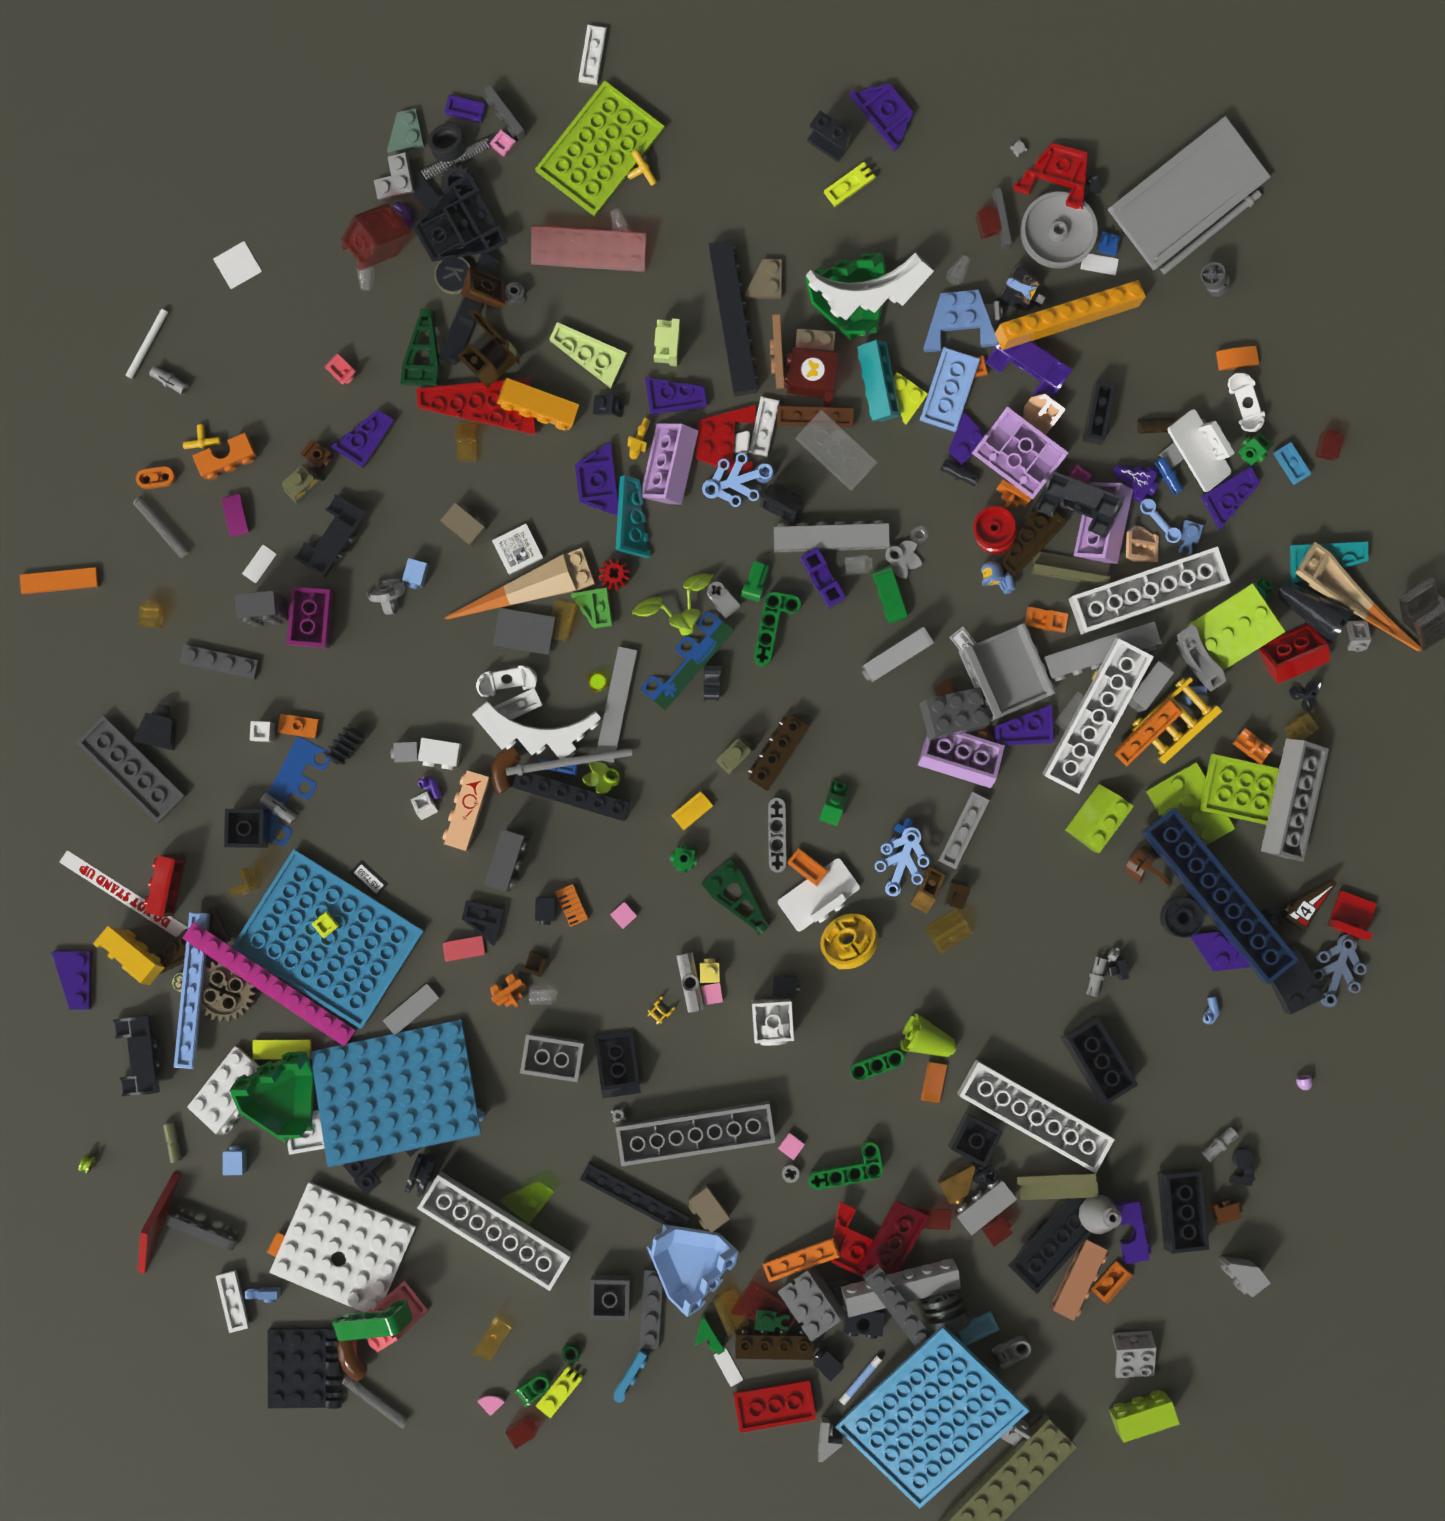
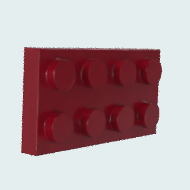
[859,1200,929,1275]

